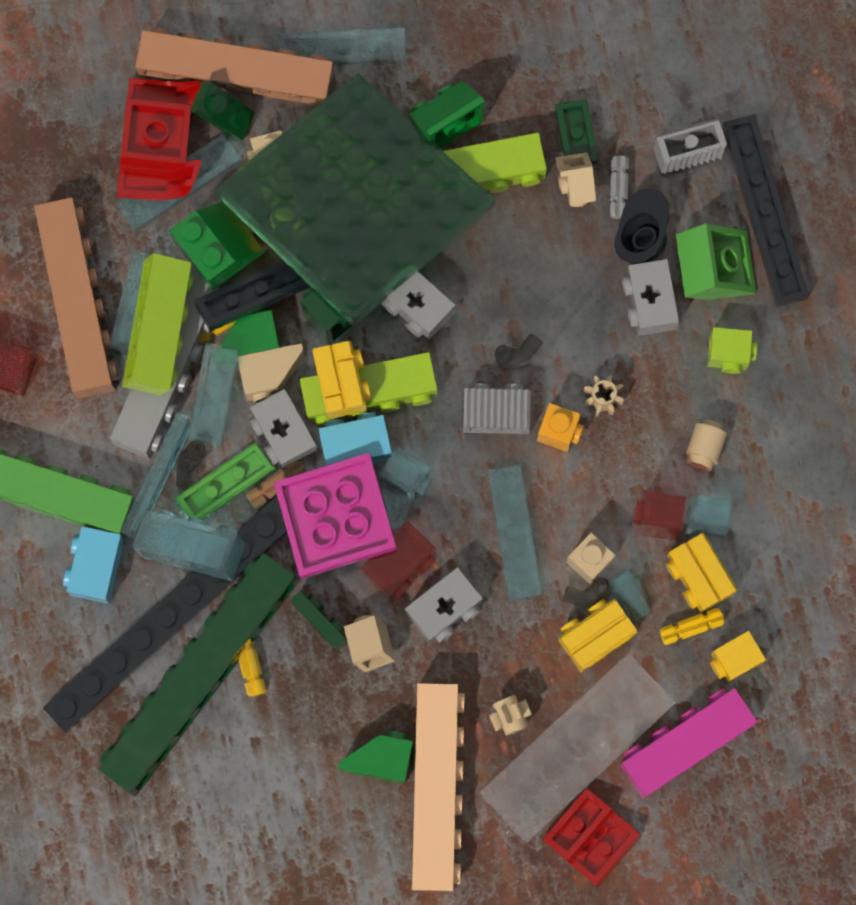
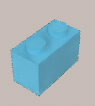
[318,412,392,466]
[63,527,125,604]

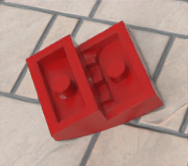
[543,788,641,888]

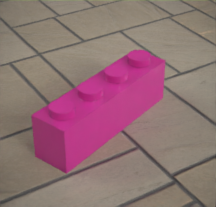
[620,688,757,799]

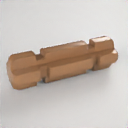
[246,460,306,509]

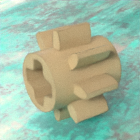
[584,375,624,416]
[489,695,532,736]

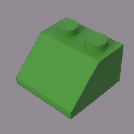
[676,223,756,300]

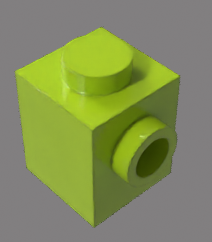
[707,327,757,374]

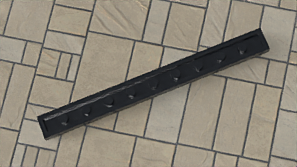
[43,496,287,734]

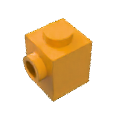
[537,403,584,452]

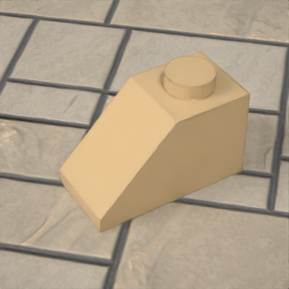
[237,343,305,404]

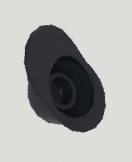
[614,189,670,263]

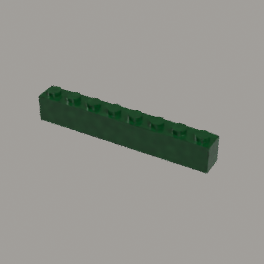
[98,553,299,797]

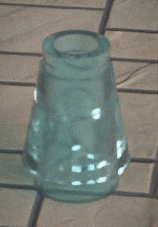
[609,568,652,621]

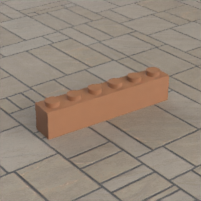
[135,28,334,107]
[34,197,119,399]

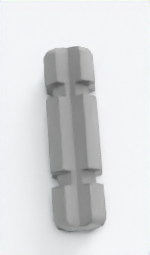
[610,156,629,219]

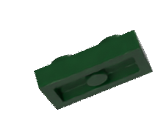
[190,81,255,141]
[555,99,599,165]
[290,591,347,652]

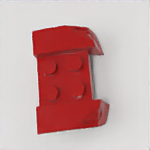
[117,78,202,201]

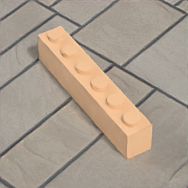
[412,683,465,892]

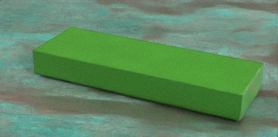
[175,442,276,526]

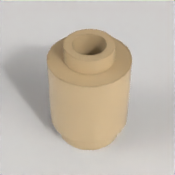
[686,419,727,471]

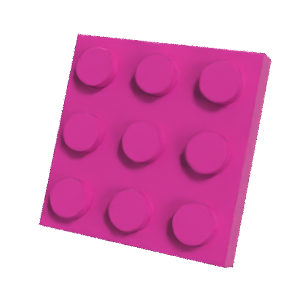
[274,453,398,579]

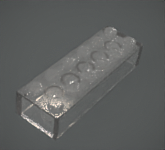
[479,653,676,845]

